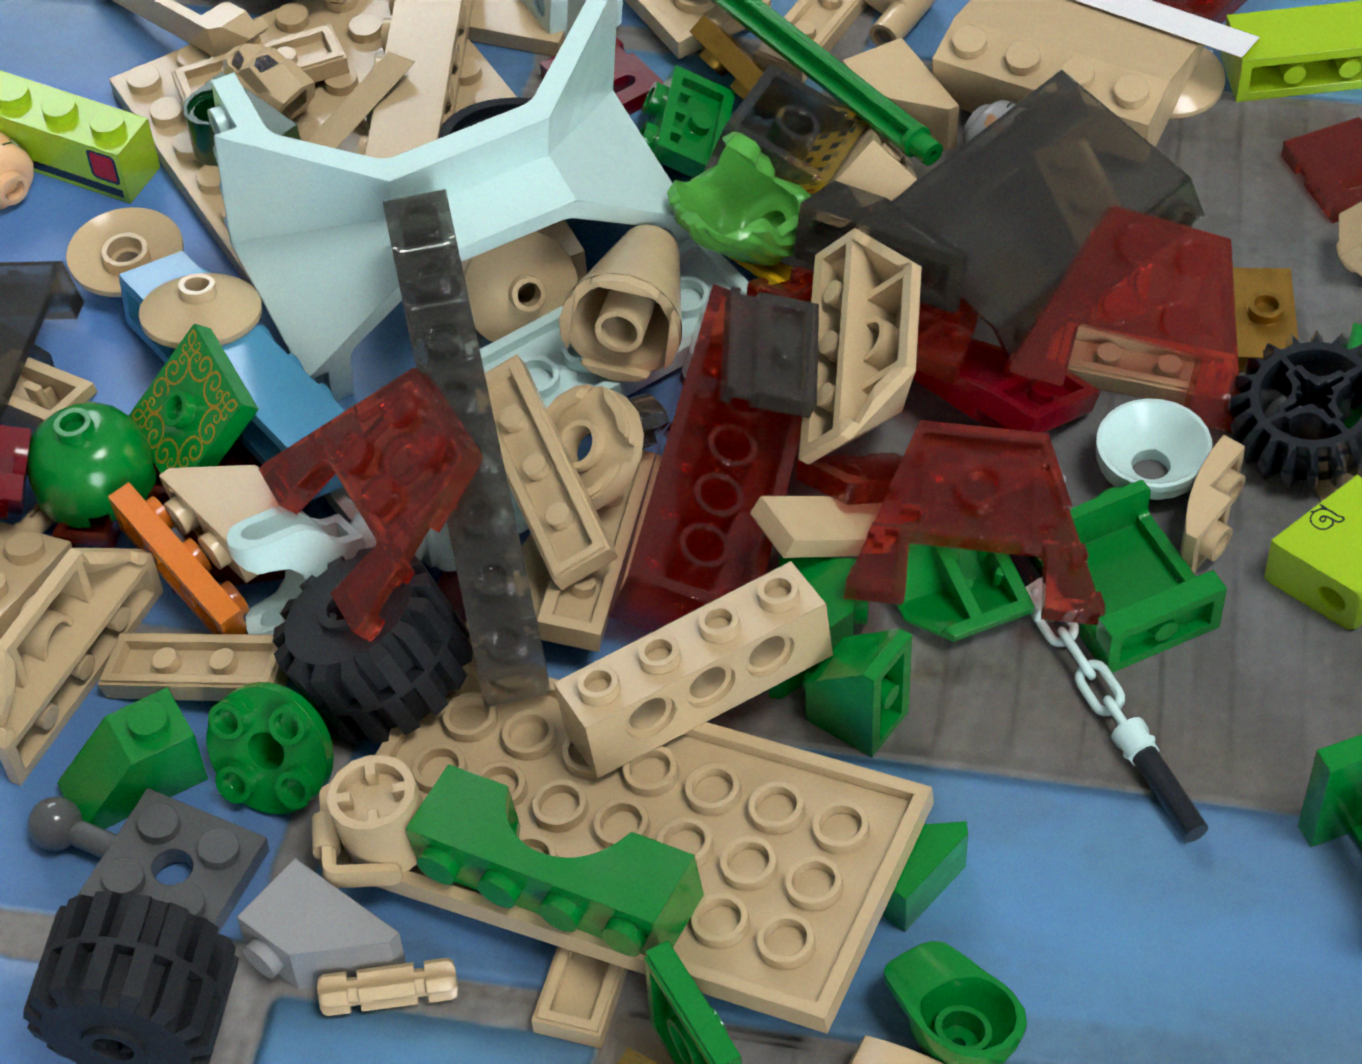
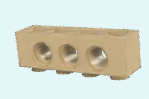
[553,561,833,778]

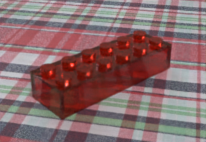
[609,284,810,632]

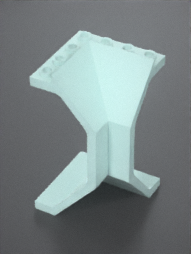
[207,0,690,401]

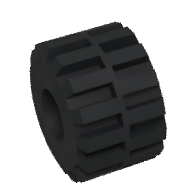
[272,546,473,744]
[23,891,239,1064]

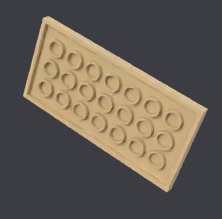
[317,655,934,1034]

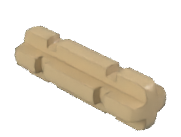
[317,958,458,1016]

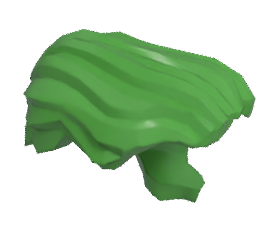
[667,132,820,266]

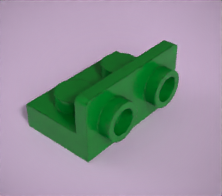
[639,65,736,178]

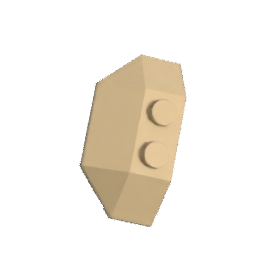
[799,228,922,465]
[0,548,164,786]

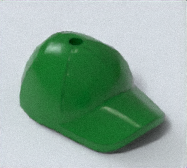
[882,941,1027,1064]

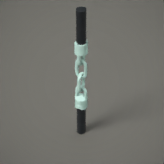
[988,512,1209,842]

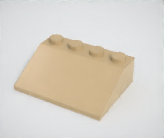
[932,0,1205,167]

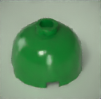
[27,402,157,528]

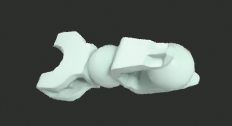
[227,459,529,635]

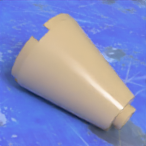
[559,225,682,382]

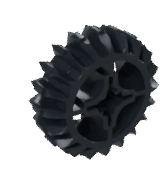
[1228,329,1362,494]

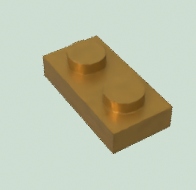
[689,15,793,114]

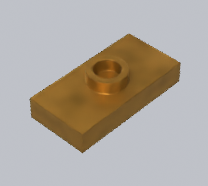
[1228,267,1299,371]

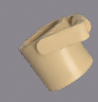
[311,755,423,888]

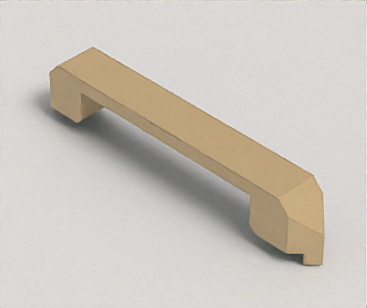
[112,0,270,57]

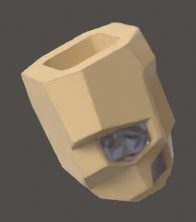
[223,43,315,120]

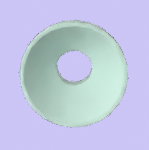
[1096,398,1212,500]

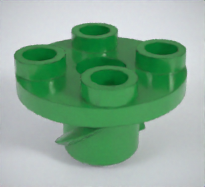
[206,682,334,814]

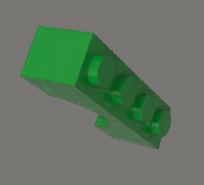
[405,764,704,957]

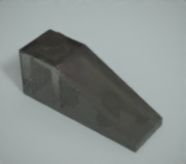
[793,180,969,314]

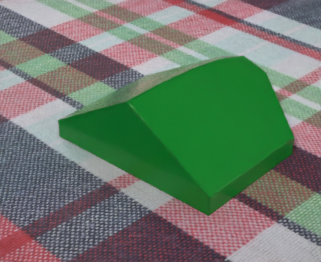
[888,498,1035,642]

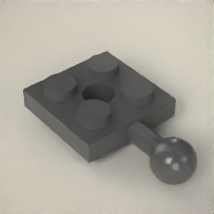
[27,788,269,933]

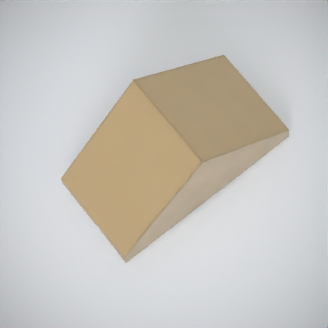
[0,352,98,435]

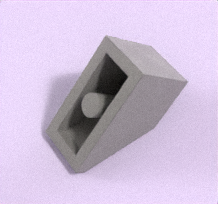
[237,858,406,989]

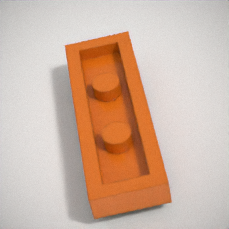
[108,482,250,634]

